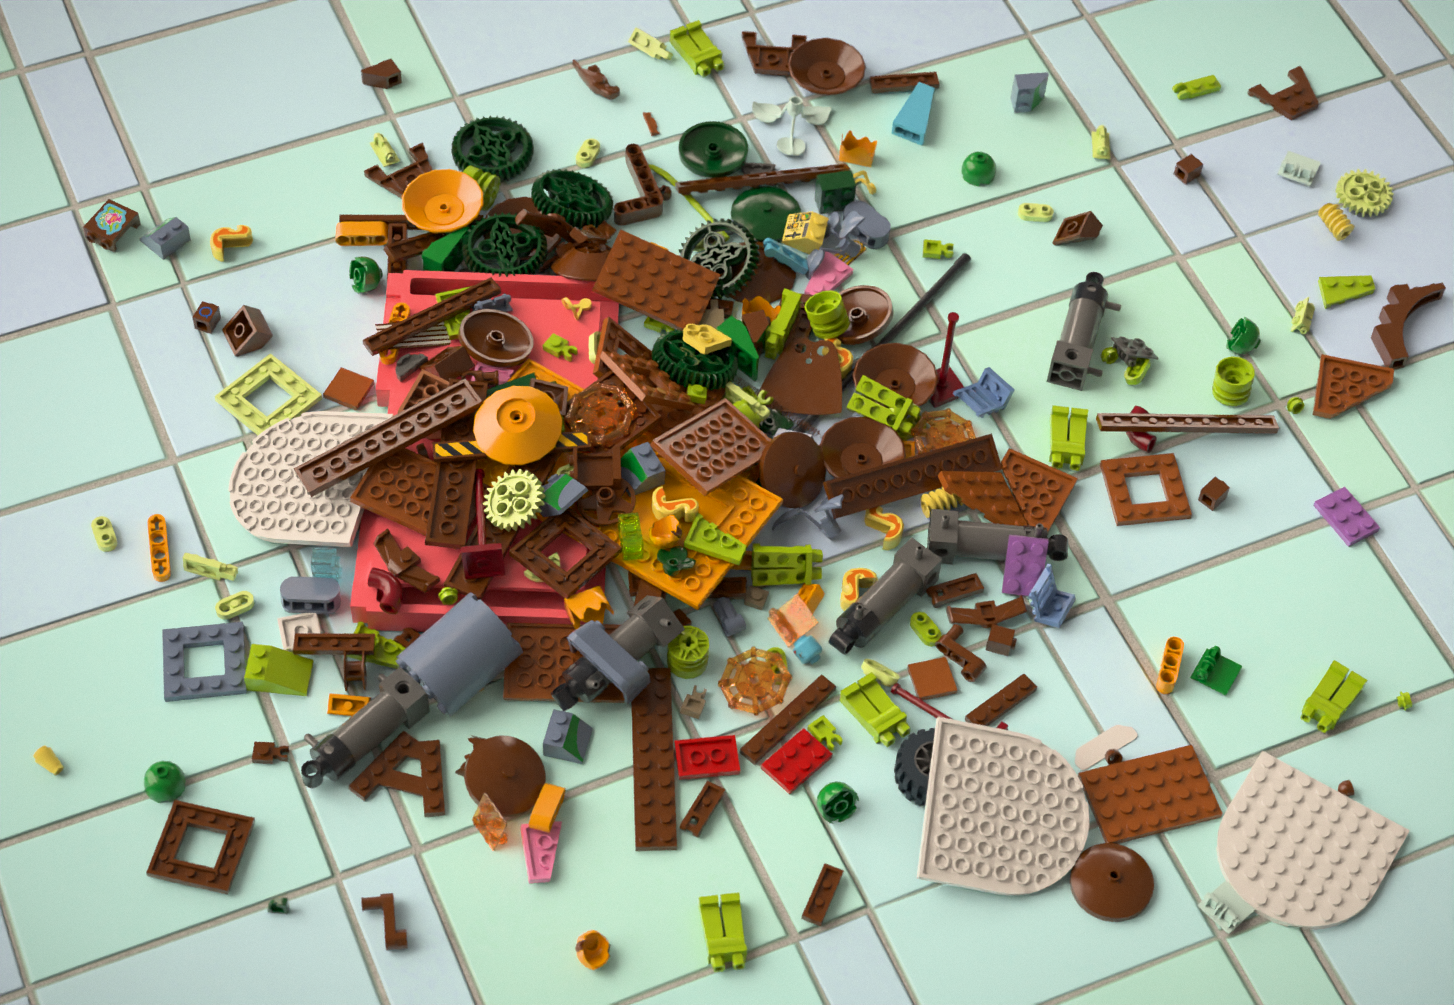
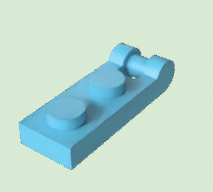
[763,238,808,275]

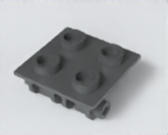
[1111,336,1159,367]

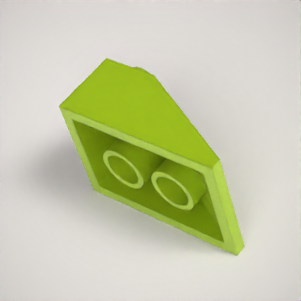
[244,644,314,696]

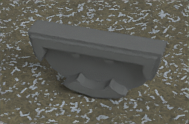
[741,163,776,175]
[395,353,428,382]

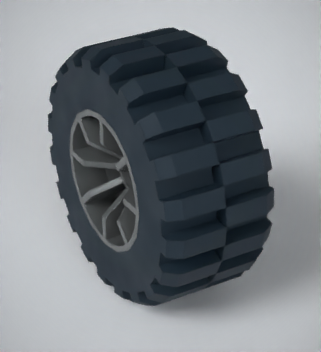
[894,728,935,807]

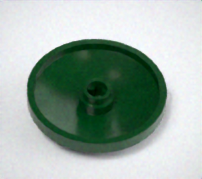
[678,121,748,178]
[730,186,801,243]

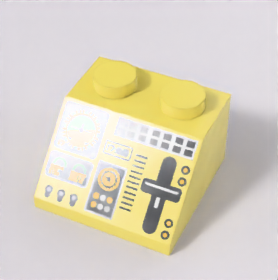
[782,211,829,255]

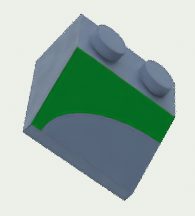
[1010,72,1049,113]
[139,217,191,260]
[621,442,665,497]
[539,474,588,518]
[543,709,593,764]

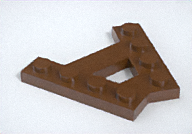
[348,730,445,817]

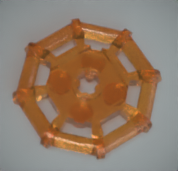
[565,381,637,446]
[911,408,976,454]
[718,646,793,716]

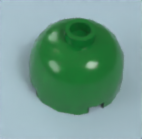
[961,151,996,186]
[349,256,383,293]
[1226,317,1261,354]
[143,760,186,803]
[817,781,859,823]

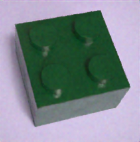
[814,170,856,214]

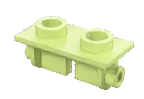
[1092,125,1110,159]
[369,132,400,167]
[1291,297,1315,334]

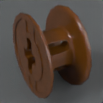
[343,650,367,691]

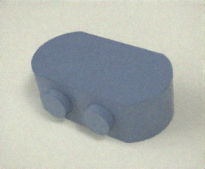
[843,201,891,249]
[280,576,341,614]

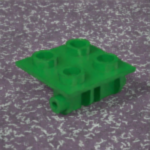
[1190,646,1242,696]

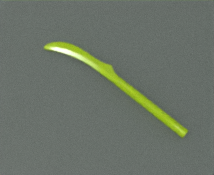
[648,164,730,242]

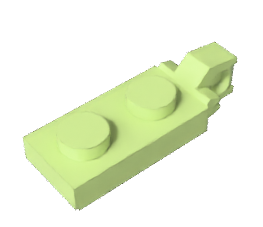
[628,27,673,60]
[725,382,770,421]
[182,552,238,581]

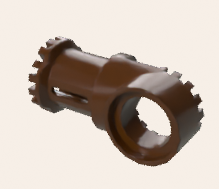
[461,370,499,386]

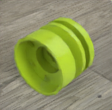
[463,166,500,211]
[804,290,850,339]
[1212,356,1255,406]
[667,626,709,679]

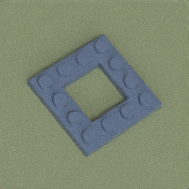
[162,622,247,702]

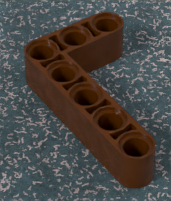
[614,143,663,226]

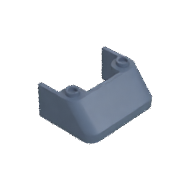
[567,620,650,704]

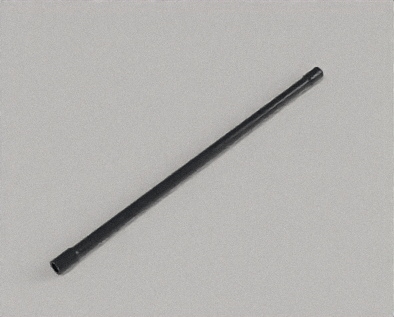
[792,253,971,433]

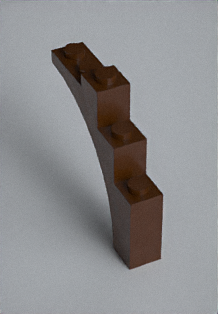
[1370,282,1446,369]

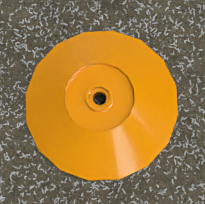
[402,169,484,233]
[473,386,562,465]

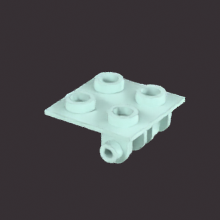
[1277,151,1321,186]
[1197,880,1256,934]

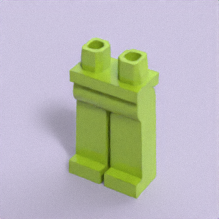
[670,20,724,77]
[765,289,802,360]
[846,375,921,434]
[1049,405,1089,471]
[751,543,823,586]
[1300,660,1368,733]
[840,672,911,748]
[698,892,747,972]

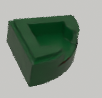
[267,897,290,914]

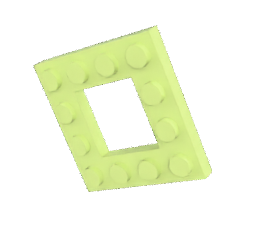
[214,353,322,435]

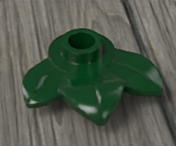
[759,409,795,437]
[657,546,696,576]

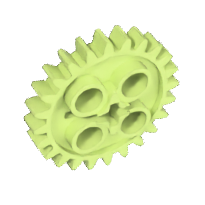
[1335,169,1394,217]
[483,469,546,531]

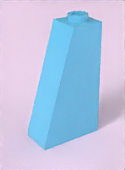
[891,82,934,146]

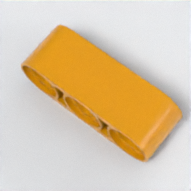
[335,221,388,246]
[1156,636,1184,694]
[529,783,566,833]

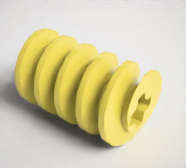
[1318,203,1355,241]
[920,487,963,518]

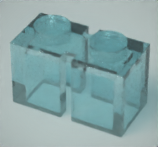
[311,547,342,582]

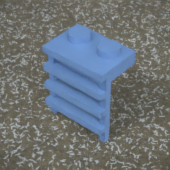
[953,367,1015,418]
[1028,564,1076,628]

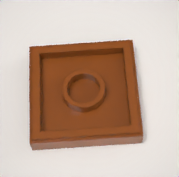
[323,367,374,411]
[907,657,957,700]

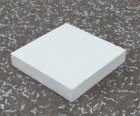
[277,613,321,653]

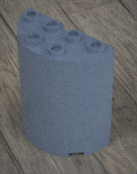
[396,593,523,717]

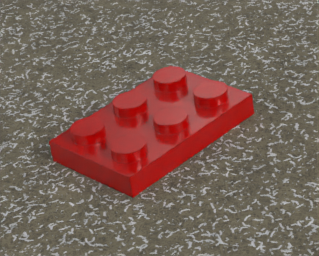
[761,728,833,795]
[674,735,740,780]

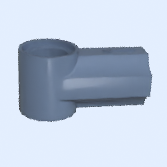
[713,597,746,637]

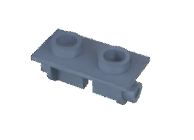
[472,294,513,312]

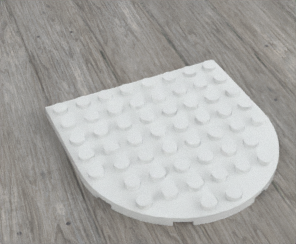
[229,411,394,547]
[916,717,1089,896]
[1216,751,1410,930]

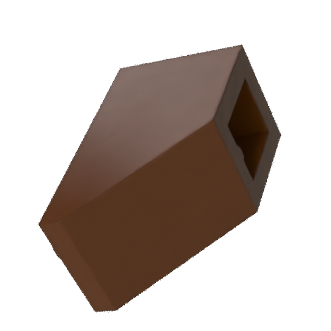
[361,58,402,89]

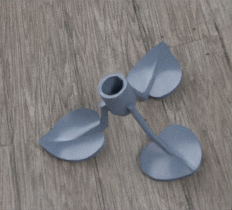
[805,211,866,280]
[772,494,844,538]

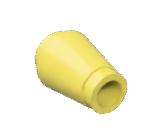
[33,745,64,775]

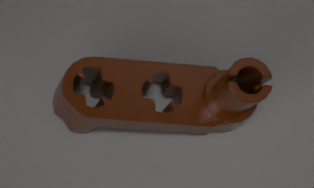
[935,624,987,682]
[361,893,408,951]

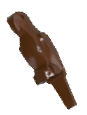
[572,59,620,100]

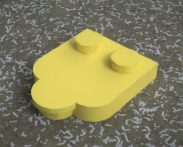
[683,324,732,354]

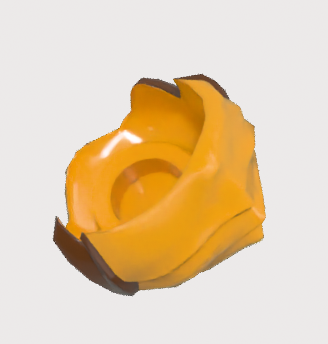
[649,515,682,548]
[575,930,611,970]

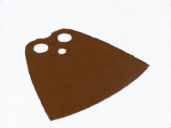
[758,337,842,415]

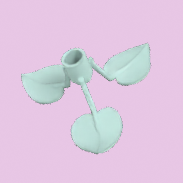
[752,96,831,156]

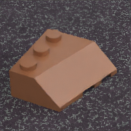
[397,369,449,440]

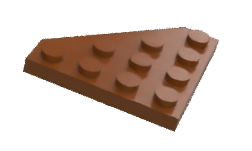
[1312,354,1394,419]
[1001,448,1078,535]
[938,471,1028,526]

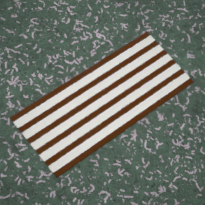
[375,322,451,349]

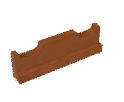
[643,112,660,136]

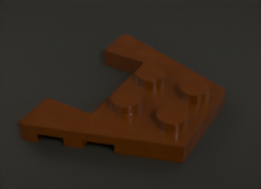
[741,31,807,76]
[1247,66,1319,120]
[364,142,433,199]

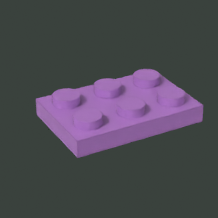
[1313,487,1380,547]
[1002,535,1048,596]

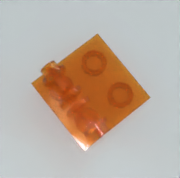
[767,594,819,648]
[472,793,508,851]

